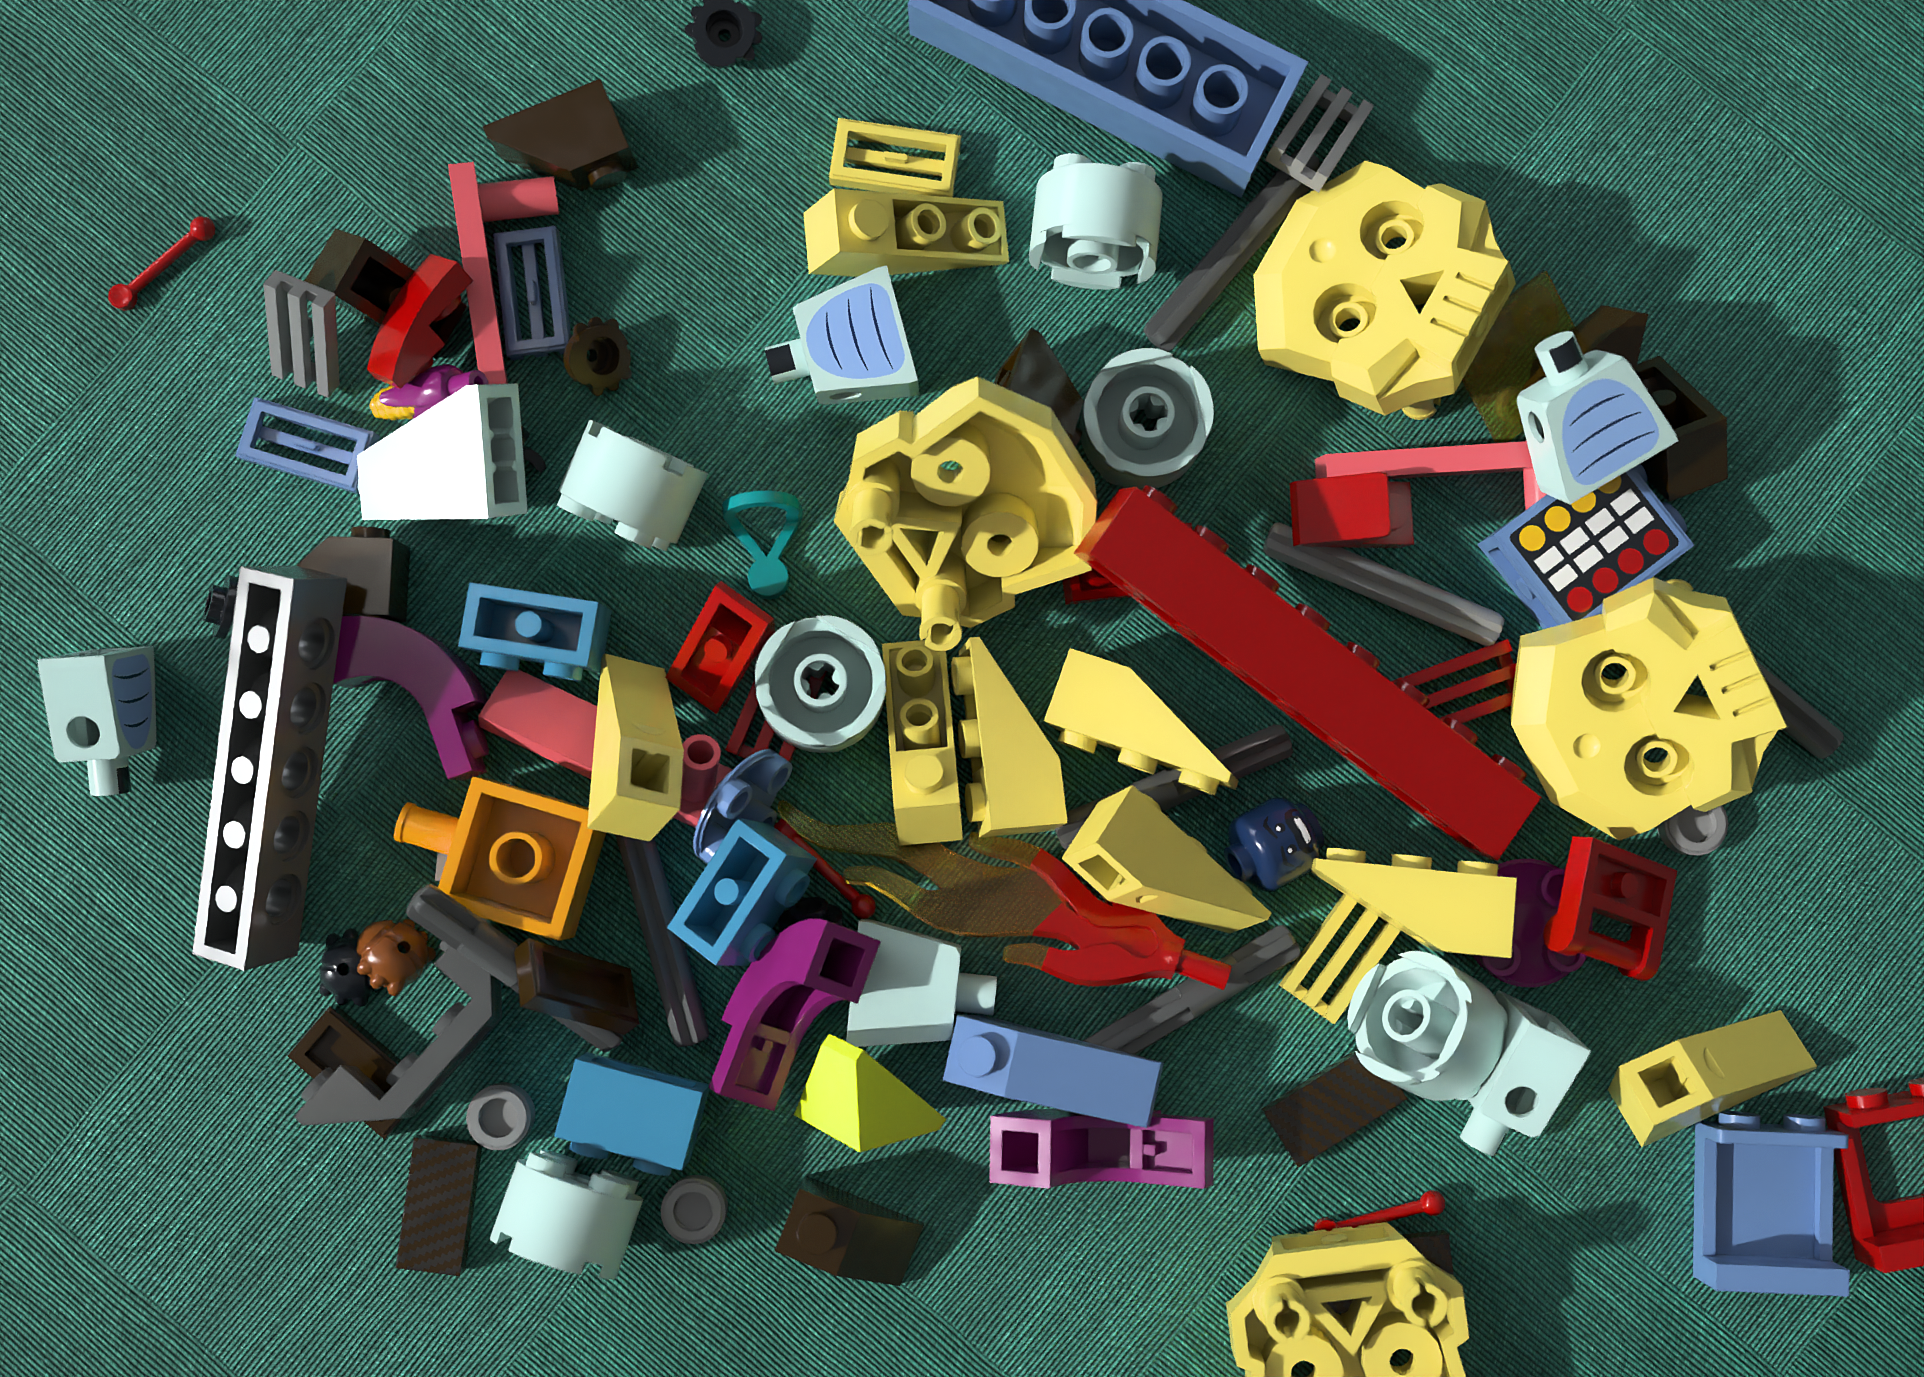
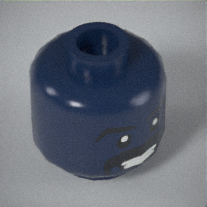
[1224,798,1324,892]

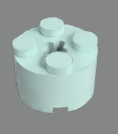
[1029,154,1163,290]
[1080,348,1214,490]
[557,419,708,551]
[755,615,886,753]
[1347,951,1508,1101]
[490,1149,643,1280]

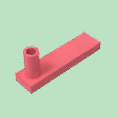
[448,162,559,384]
[1315,441,1546,510]
[478,669,732,828]

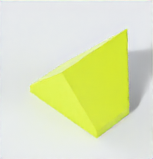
[794,1034,946,1153]

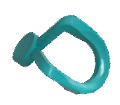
[722,490,804,600]

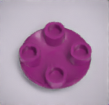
[1472,859,1593,987]

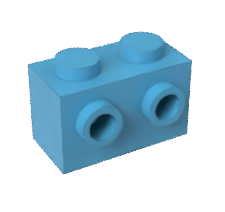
[458,582,612,681]
[667,818,817,966]
[554,1052,710,1176]

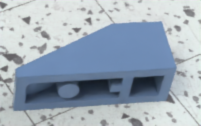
[943,1015,1164,1128]

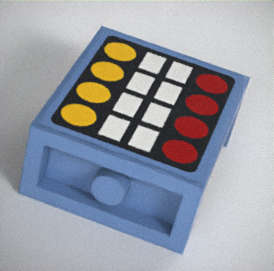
[1477,463,1694,629]

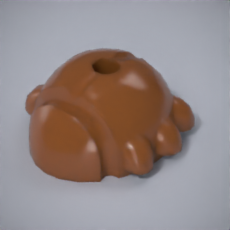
[357,919,436,996]

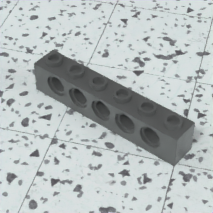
[192,566,347,971]

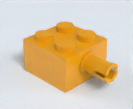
[394,776,606,941]

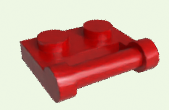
[1543,836,1677,981]

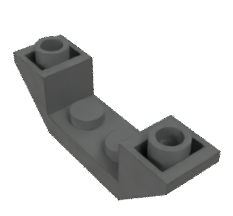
[293,917,502,1126]

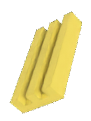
[829,118,961,197]
[1279,893,1401,1025]

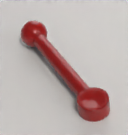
[108,216,216,311]
[773,818,876,919]
[1313,1190,1446,1231]

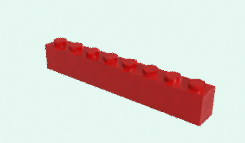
[1073,485,1541,861]

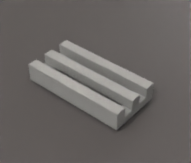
[1265,74,1374,193]
[263,270,340,398]

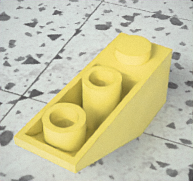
[804,188,1009,277]
[951,637,1068,838]
[882,640,963,846]
[1044,648,1239,795]
[587,654,684,842]
[1062,785,1271,933]
[1311,848,1517,958]
[1608,1010,1817,1147]

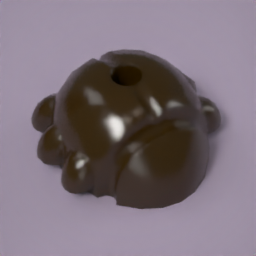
[563,317,632,396]

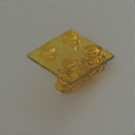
[1462,270,1575,443]

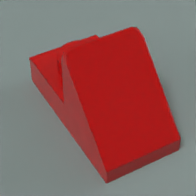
[1289,472,1414,548]
[665,581,775,714]

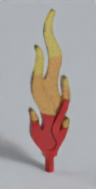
[778,800,1232,990]

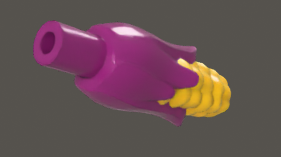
[370,364,488,421]

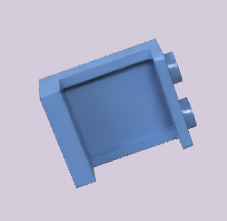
[1693,1111,1849,1297]

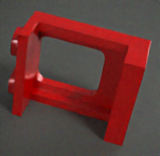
[1823,1077,1924,1273]

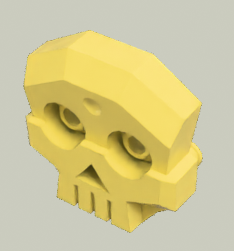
[1254,161,1516,420]
[834,377,1097,651]
[1511,577,1787,841]
[1226,1222,1469,1377]

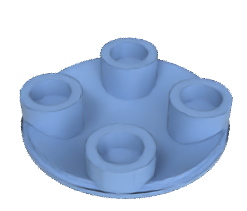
[693,749,793,864]

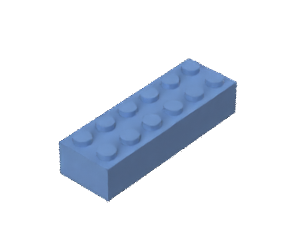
[908,0,1308,198]

